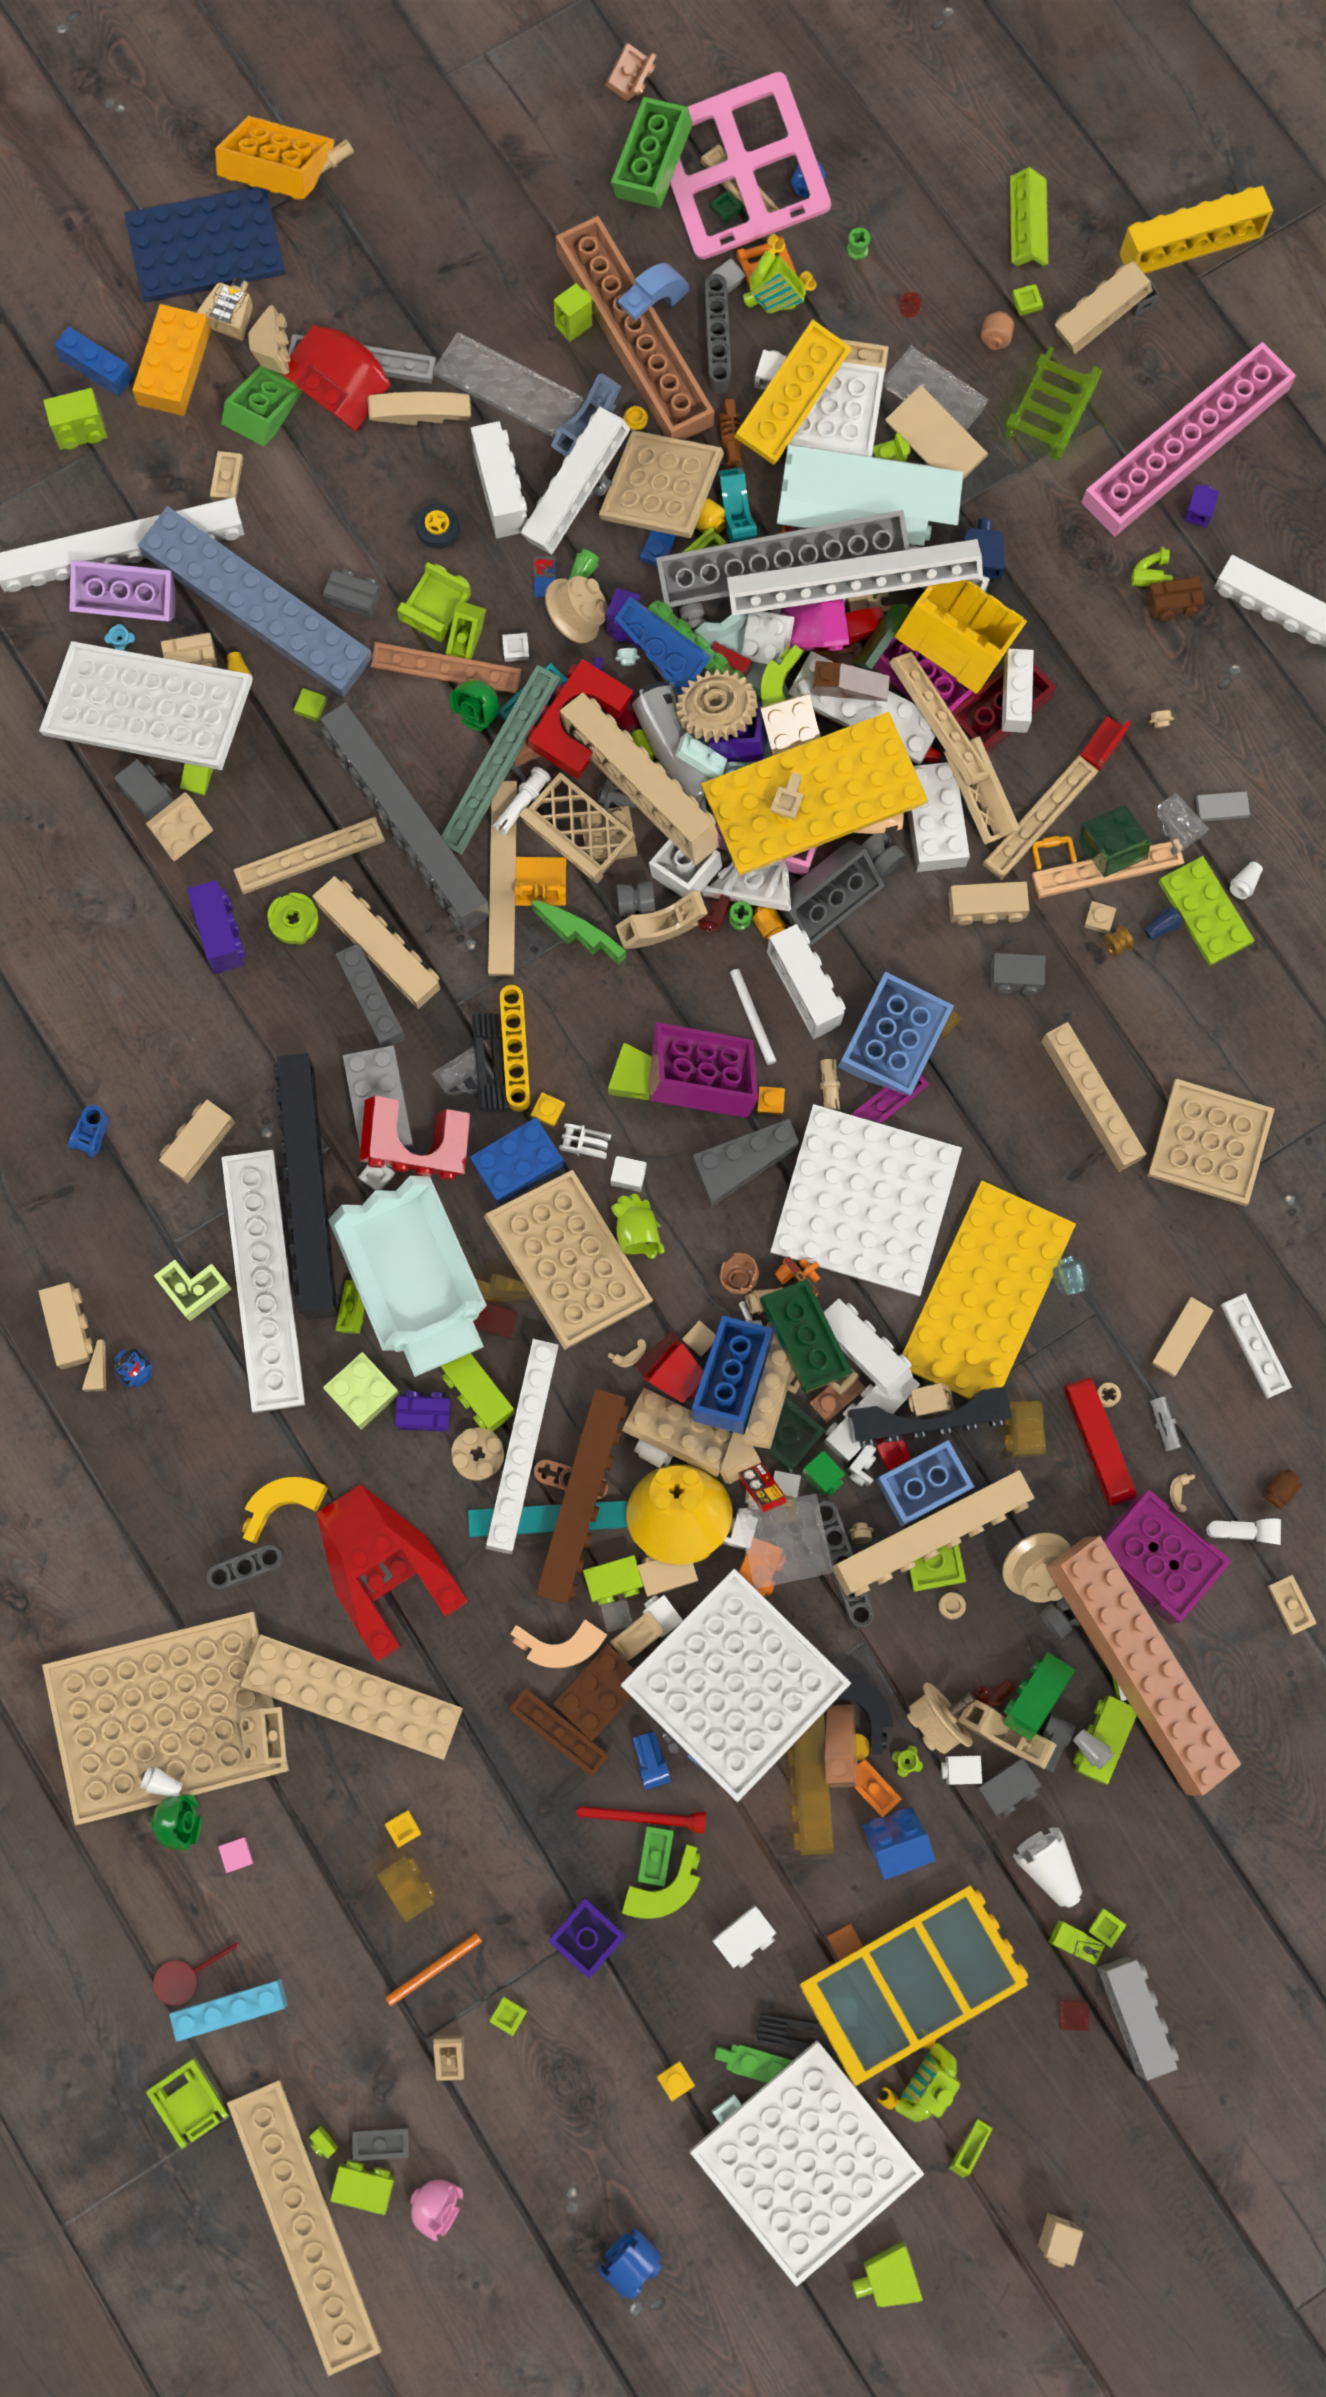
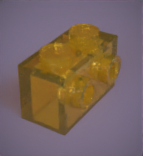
[377,1856,436,1922]

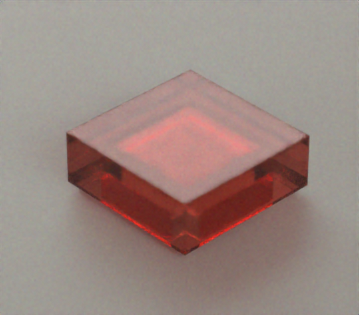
[1060,2001,1089,2031]

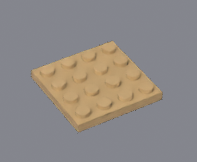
[599,430,724,538]
[1147,1079,1275,1206]

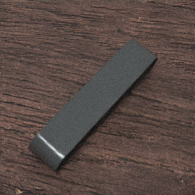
[704,273,731,394]
[812,1501,874,1628]

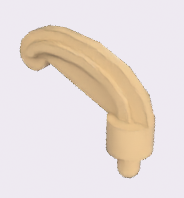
[608,1339,646,1368]
[1170,1473,1195,1512]

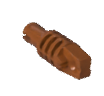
[719,399,743,468]

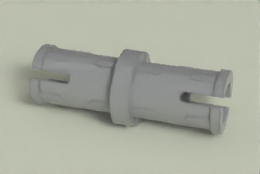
[1149,1396,1182,1451]

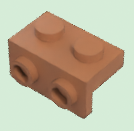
[605,43,656,102]

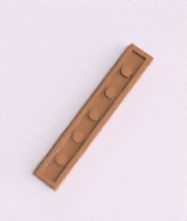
[371,642,522,694]

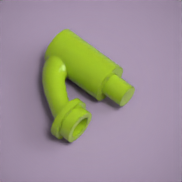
[1131,547,1173,587]

